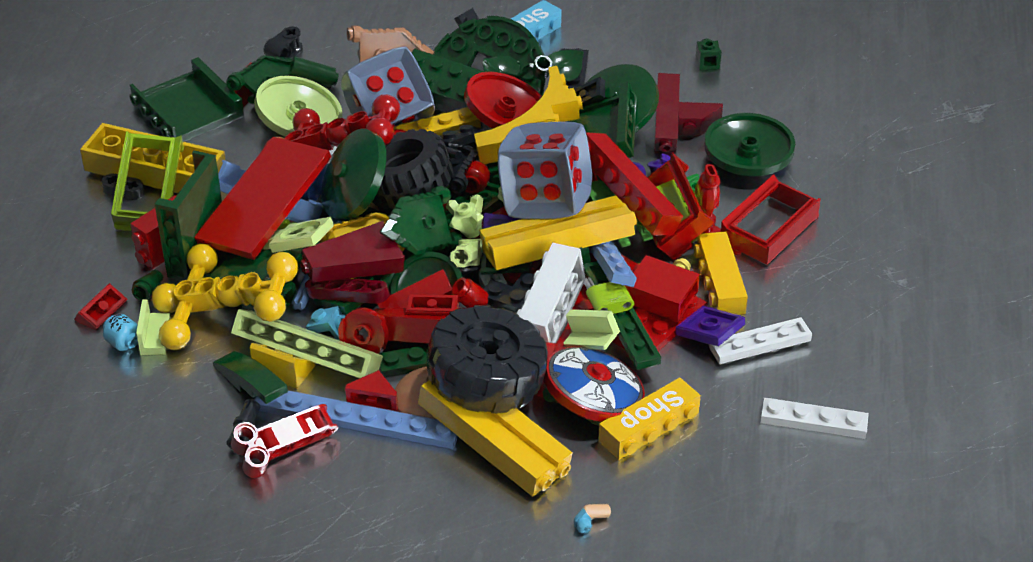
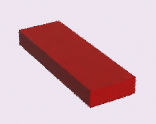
[377,269,452,308]

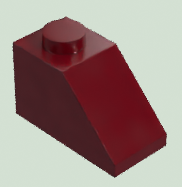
[678,102,723,136]

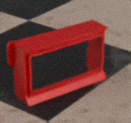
[647,152,715,260]
[720,174,821,265]

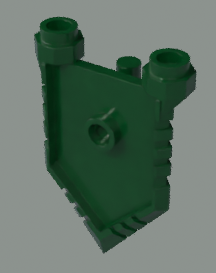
[226,55,292,104]
[380,186,463,255]

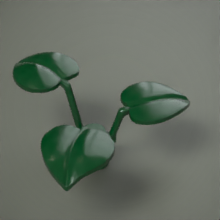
[482,50,584,96]

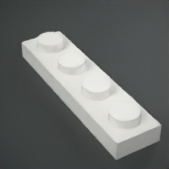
[709,317,812,364]
[760,398,869,439]

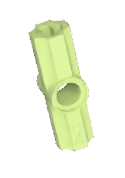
[450,238,483,267]

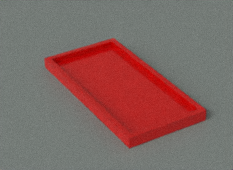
[194,137,332,260]

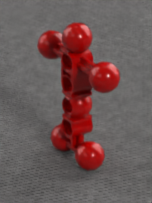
[264,94,400,151]

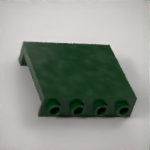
[129,57,244,142]
[565,81,637,158]
[155,151,222,281]

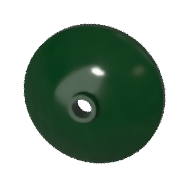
[391,252,463,295]

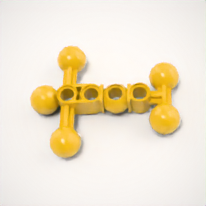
[152,244,298,350]

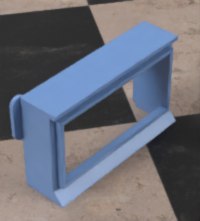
[218,160,323,223]

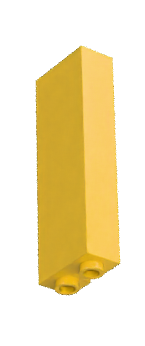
[479,196,637,270]
[418,380,573,497]

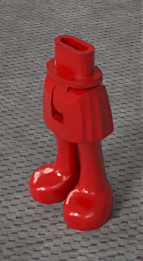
[694,164,721,234]

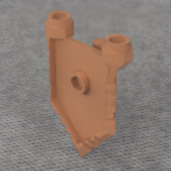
[347,25,434,63]

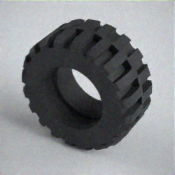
[372,129,453,210]

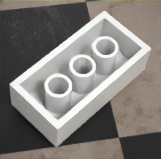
[517,243,585,343]

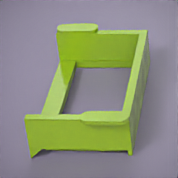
[111,131,184,231]

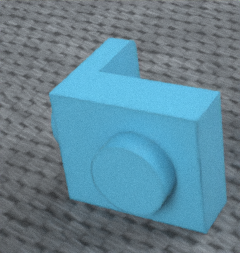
[306,306,346,340]

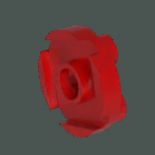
[338,308,389,354]

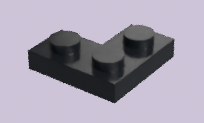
[484,272,535,313]

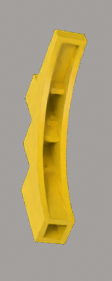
[474,66,583,165]

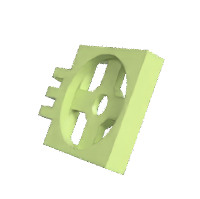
[263,217,334,253]

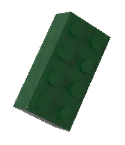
[412,49,484,113]

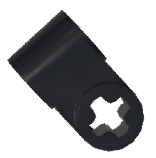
[264,26,303,59]

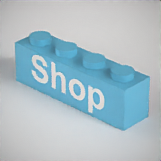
[511,0,561,41]

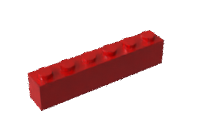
[586,132,683,235]

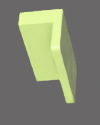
[136,300,171,355]
[563,310,620,350]

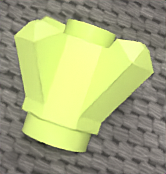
[446,194,484,238]

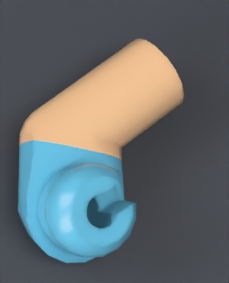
[574,504,611,533]

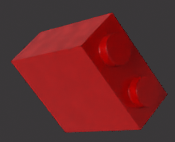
[130,195,176,270]
[625,255,700,322]

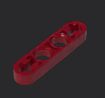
[305,278,390,304]

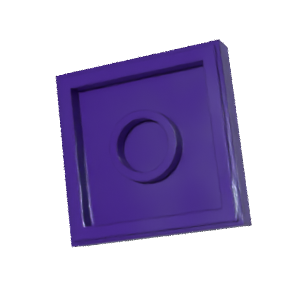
[676,306,745,347]

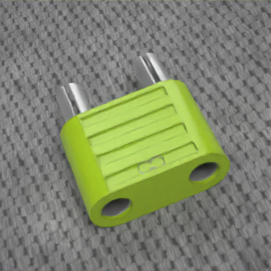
[583,277,634,314]

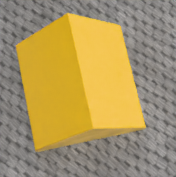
[250,343,316,389]

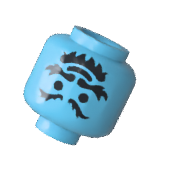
[103,314,138,351]

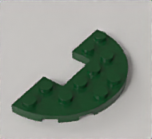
[433,16,546,94]

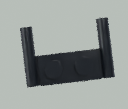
[440,125,487,159]

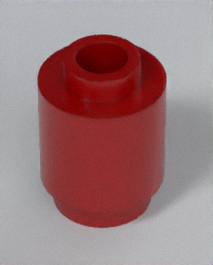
[451,278,488,308]

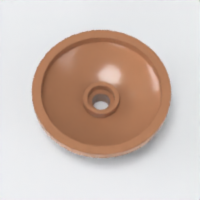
[395,367,436,419]

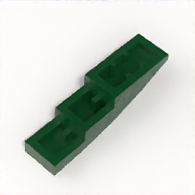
[213,351,288,404]

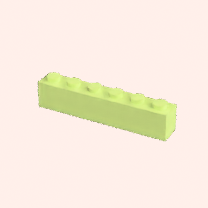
[231,309,383,378]

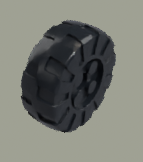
[427,305,548,414]

